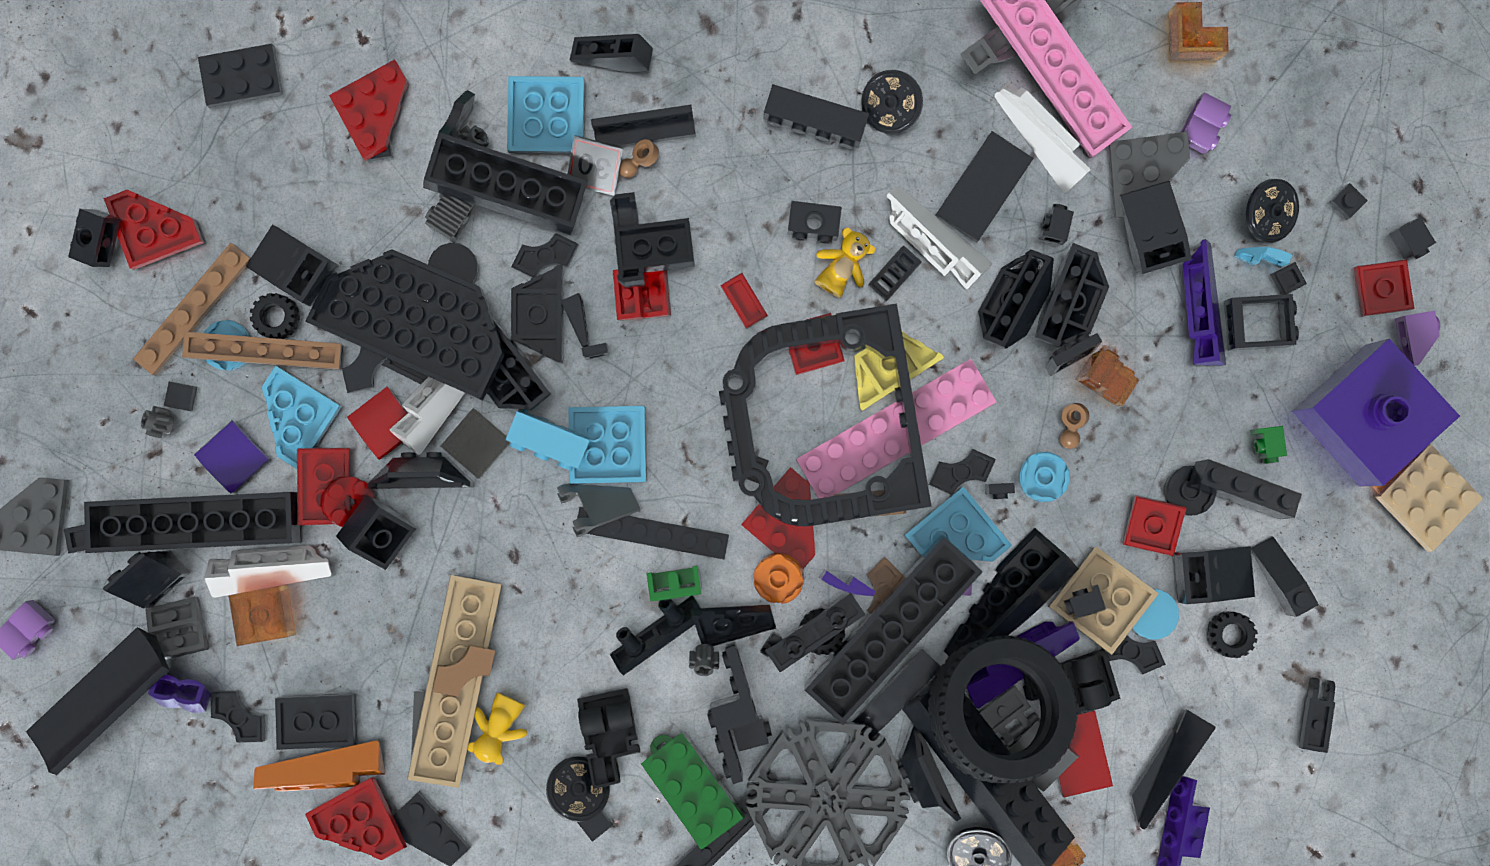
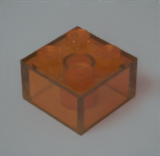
[228,585,296,646]

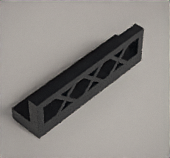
[591,104,696,147]

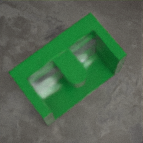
[646,566,702,602]

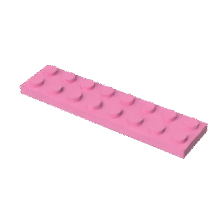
[980,0,1133,158]
[796,359,996,499]

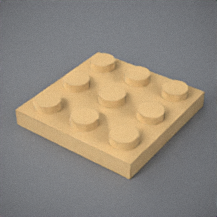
[1375,444,1483,552]
[1049,546,1159,655]

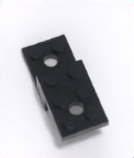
[707,642,758,784]

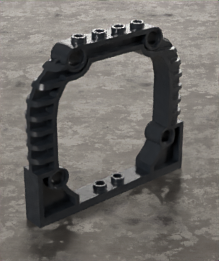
[719,303,931,527]

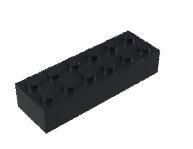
[423,132,588,235]

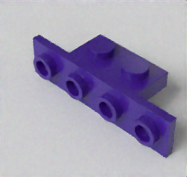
[1157,775,1210,866]

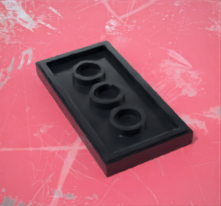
[936,131,1034,242]

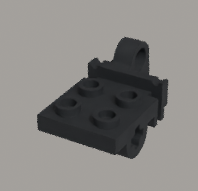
[1023,649,1121,715]
[577,688,641,789]

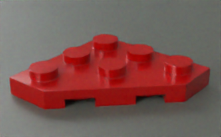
[329,59,409,161]
[103,189,204,270]
[741,467,816,569]
[305,777,407,860]

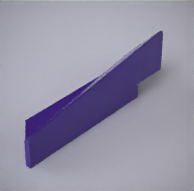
[1183,239,1226,366]
[966,621,1080,709]

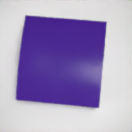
[194,420,269,494]
[819,569,876,596]

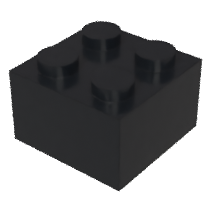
[336,494,416,570]

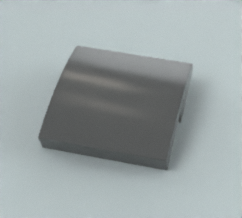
[145,597,209,660]
[1009,719,1079,792]

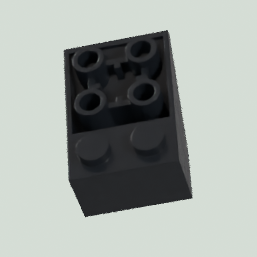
[1119,181,1192,274]
[245,224,337,306]
[1174,546,1255,604]
[102,550,190,609]

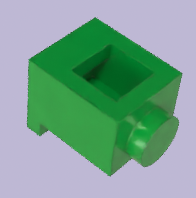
[1250,426,1287,464]

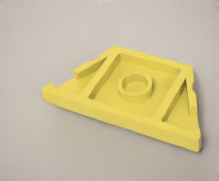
[854,331,944,411]

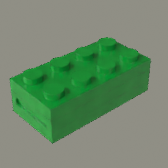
[641,732,746,850]

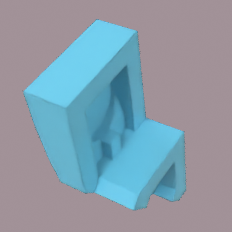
[1234,247,1292,268]

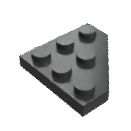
[1110,132,1190,218]
[0,477,69,556]

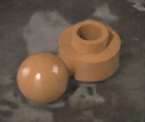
[619,139,659,178]
[1060,403,1089,449]

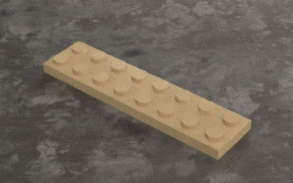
[407,575,502,788]

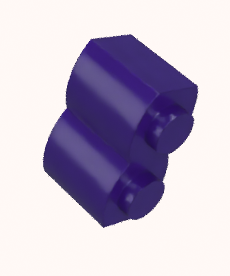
[148,675,211,713]

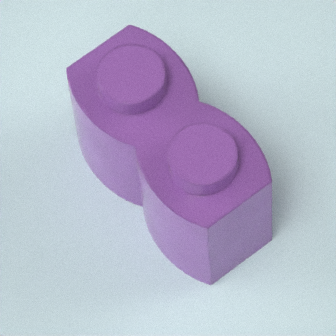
[1181,92,1232,154]
[0,600,56,660]

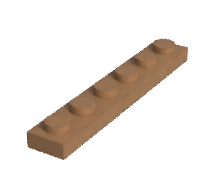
[133,243,250,376]
[182,332,342,370]

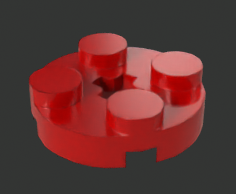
[321,477,374,527]

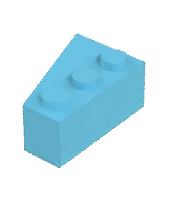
[505,410,591,471]

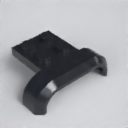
[610,192,695,288]

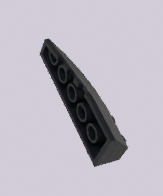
[944,528,1079,656]

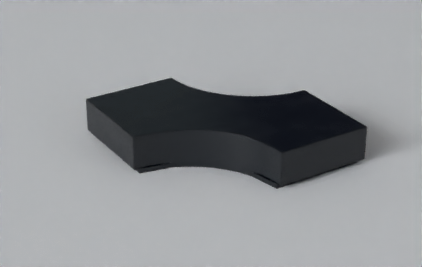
[439,90,475,137]
[511,233,579,278]
[342,347,387,394]
[928,449,996,495]
[1101,635,1166,675]
[211,690,265,743]

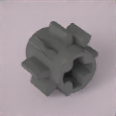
[457,125,489,147]
[141,406,174,438]
[689,644,719,676]

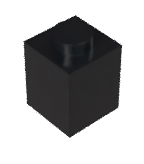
[1389,217,1436,259]
[733,715,772,752]

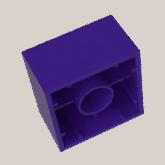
[1291,338,1460,487]

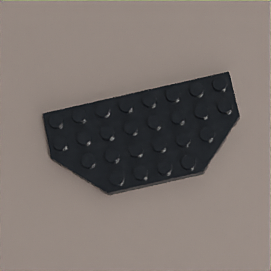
[305,249,505,401]

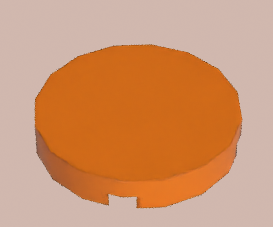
[754,553,805,604]

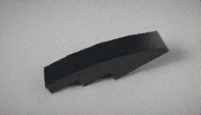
[852,649,941,739]

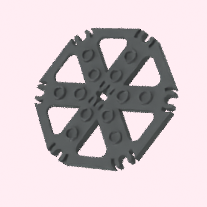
[745,719,910,866]

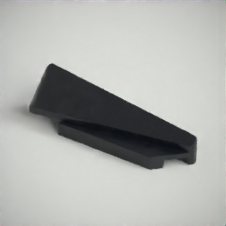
[1130,709,1216,830]

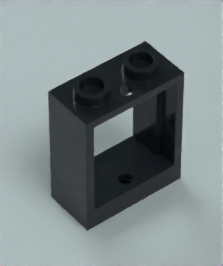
[1224,294,1299,351]

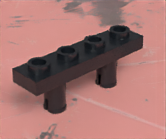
[765,593,866,672]
[610,596,701,676]

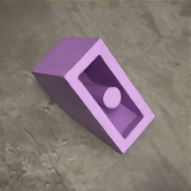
[1395,311,1440,366]

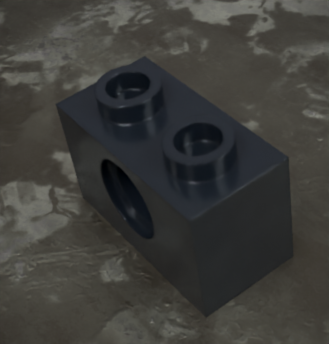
[787,201,842,244]
[68,208,121,267]

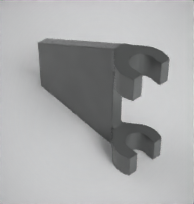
[557,484,640,537]

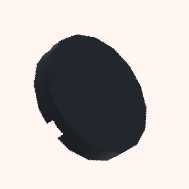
[428,243,479,284]
[1164,466,1216,516]

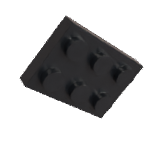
[198,43,283,108]
[275,694,356,750]

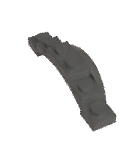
[961,0,1082,74]

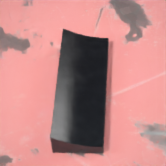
[26,627,170,776]

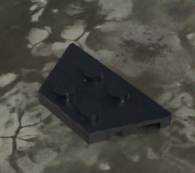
[511,265,563,363]

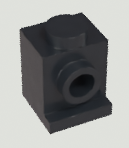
[1038,204,1074,245]
[1064,584,1106,619]

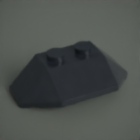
[1035,243,1109,347]
[978,249,1054,349]
[487,319,551,410]
[368,452,474,489]
[898,723,961,821]

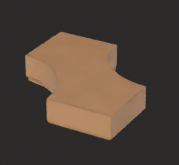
[866,557,903,613]
[432,645,495,697]

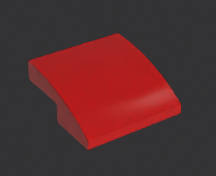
[613,269,671,320]
[347,386,409,460]

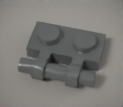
[979,685,1040,746]

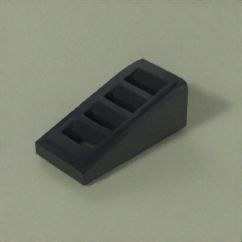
[868,245,922,302]
[561,293,590,347]

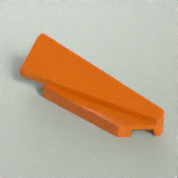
[253,741,385,791]

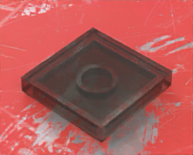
[440,408,511,479]

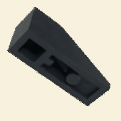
[569,34,653,72]
[1251,536,1319,617]

